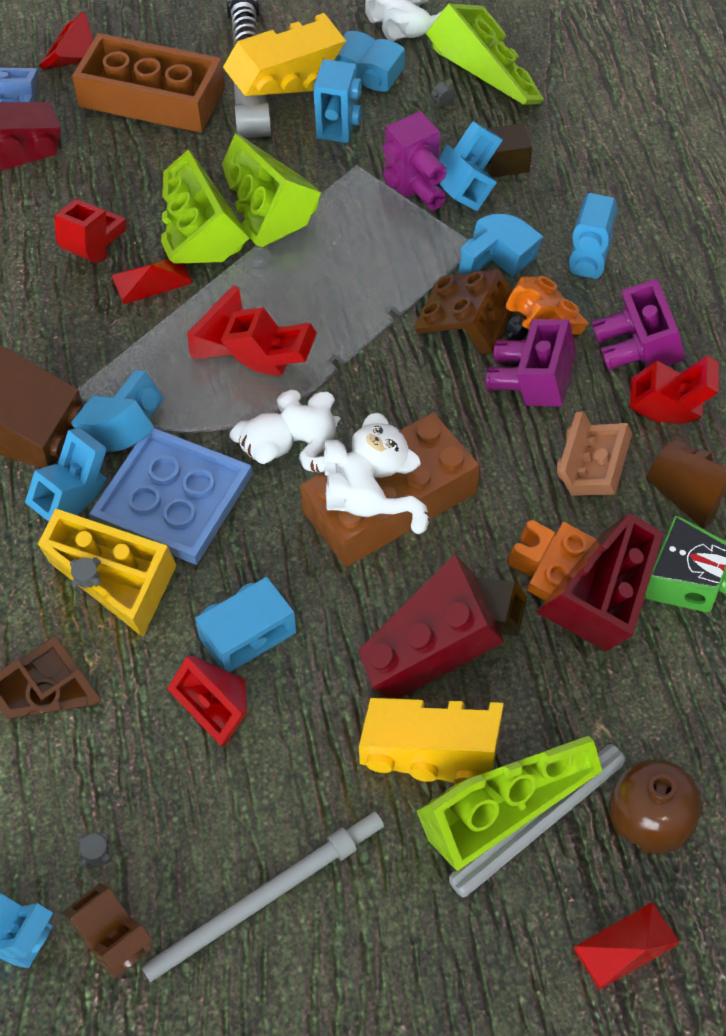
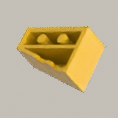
[223,13,346,96]
[38,508,177,638]
[359,698,504,785]

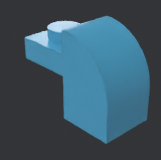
[439,121,503,211]
[458,214,543,277]
[71,370,164,452]
[25,428,107,522]
[0,893,53,968]

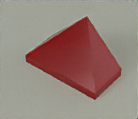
[39,11,93,70]
[112,258,192,305]
[187,285,243,359]
[167,656,247,746]
[573,902,679,991]

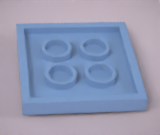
[89,428,253,565]

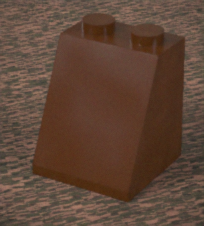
[0,345,83,468]

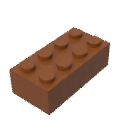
[72,33,225,133]
[300,412,480,567]

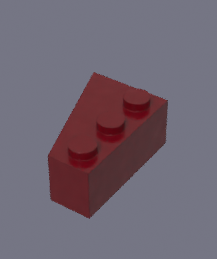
[0,102,61,171]
[536,513,663,652]
[358,554,504,699]

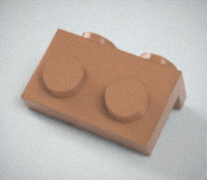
[557,411,632,496]

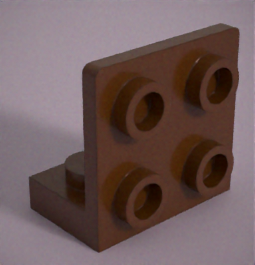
[414,269,513,354]

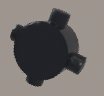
[506,314,529,341]

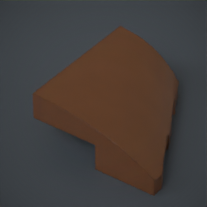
[646,439,726,529]
[0,636,101,719]

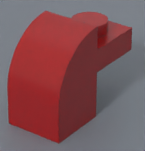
[55,199,126,263]
[221,307,317,376]
[630,355,719,424]

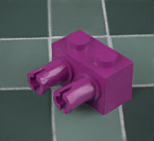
[383,111,447,210]
[591,278,685,371]
[485,319,577,406]

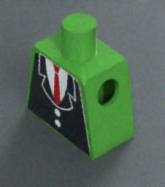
[644,516,726,612]

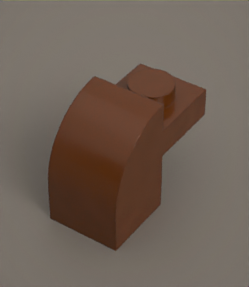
[62,883,152,979]

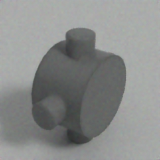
[431,80,455,107]
[70,557,101,589]
[76,832,112,868]

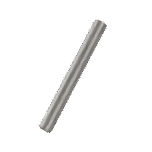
[449,744,625,897]

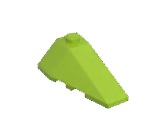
[425,3,544,105]
[222,133,321,247]
[161,149,250,264]
[417,736,603,871]

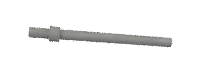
[140,811,384,983]

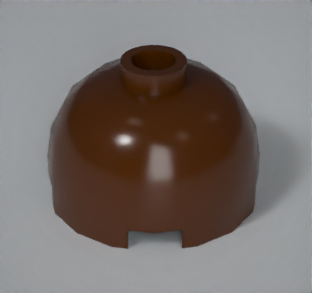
[609,760,701,854]

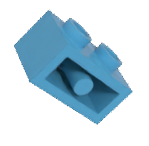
[314,59,362,143]

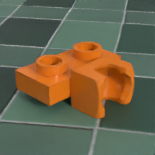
[506,276,589,335]
[507,520,597,600]

